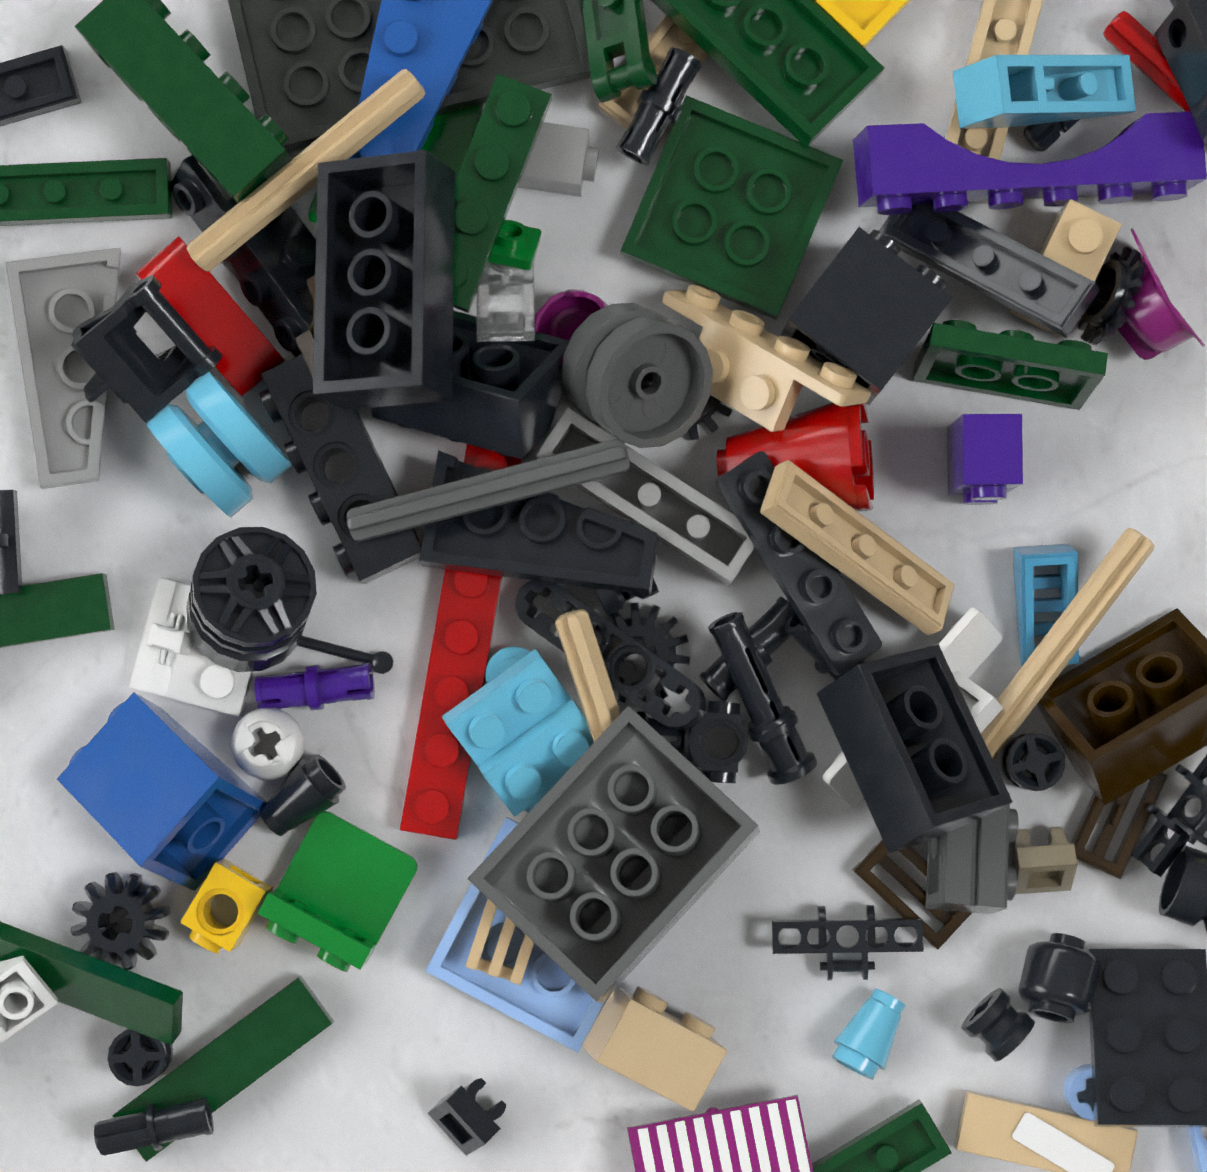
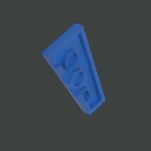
[349,0,494,159]

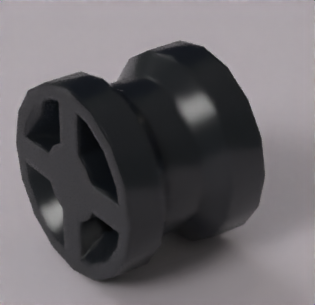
[1001,733,1065,791]
[961,988,1035,1062]
[107,1029,174,1087]

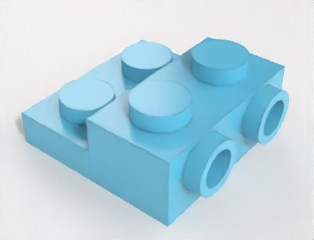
[442,649,594,817]

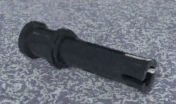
[708,612,818,785]

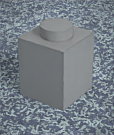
[518,122,599,197]

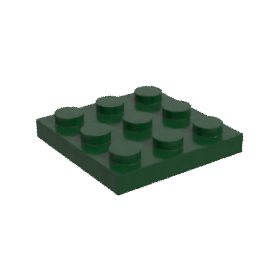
[620,95,843,320]

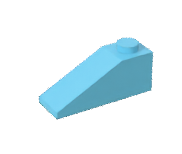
[953,55,1136,128]

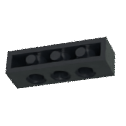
[259,354,422,584]

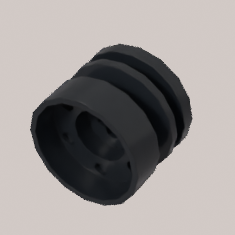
[186,527,317,672]

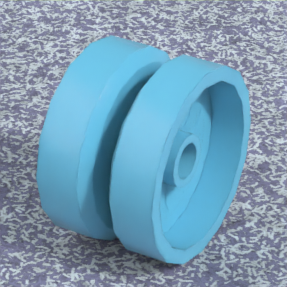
[146,371,292,518]

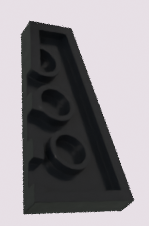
[419,450,659,595]

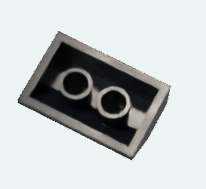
[371,310,570,459]
[816,644,1013,853]

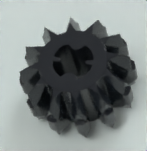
[71,872,171,970]

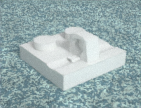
[129,577,254,717]

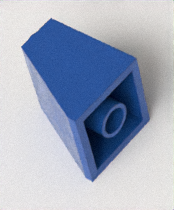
[57,692,267,891]

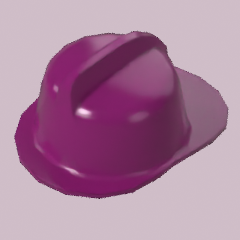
[1117,228,1205,360]

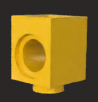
[180,859,274,954]

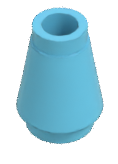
[832,988,905,1080]

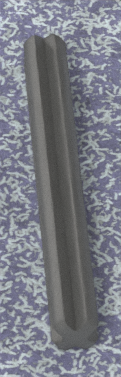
[347,439,630,542]

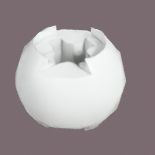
[231,708,304,780]

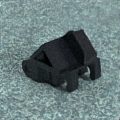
[71,275,223,422]

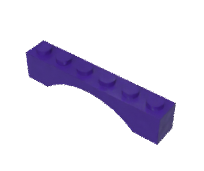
[853,111,1207,215]

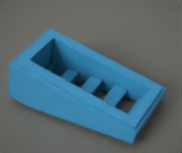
[1013,544,1079,666]

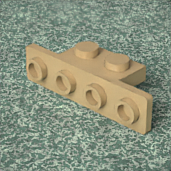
[662,285,872,432]

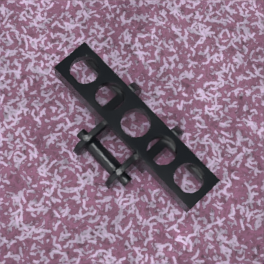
[1132,755,1207,877]
[772,905,924,981]

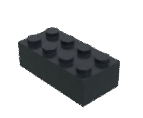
[313,150,455,409]

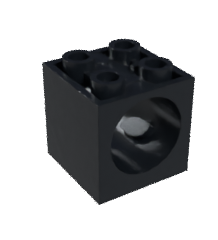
[780,227,953,405]

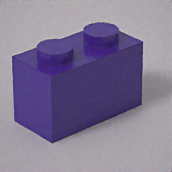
[947,414,1023,505]

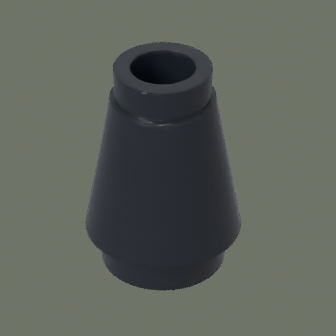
[259,754,346,836]

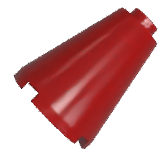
[716,402,874,511]

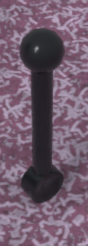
[298,636,394,674]

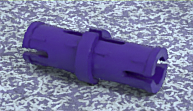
[254,663,375,711]

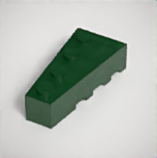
[74,0,291,203]

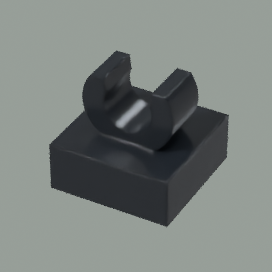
[428,1078,506,1156]

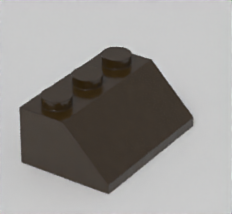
[1037,608,1207,805]

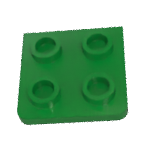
[257,811,418,972]

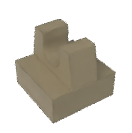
[1012,827,1078,894]

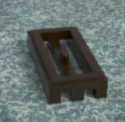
[1070,772,1168,879]
[852,839,972,950]

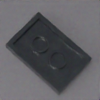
[1087,949,1207,1127]

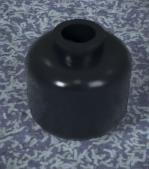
[1018,933,1100,1023]

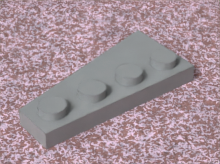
[6,248,121,489]

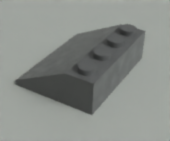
[467,706,760,1003]

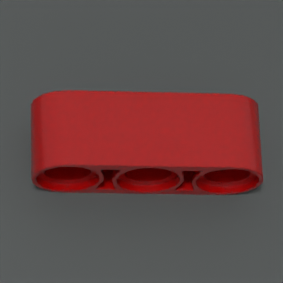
[135,236,285,397]

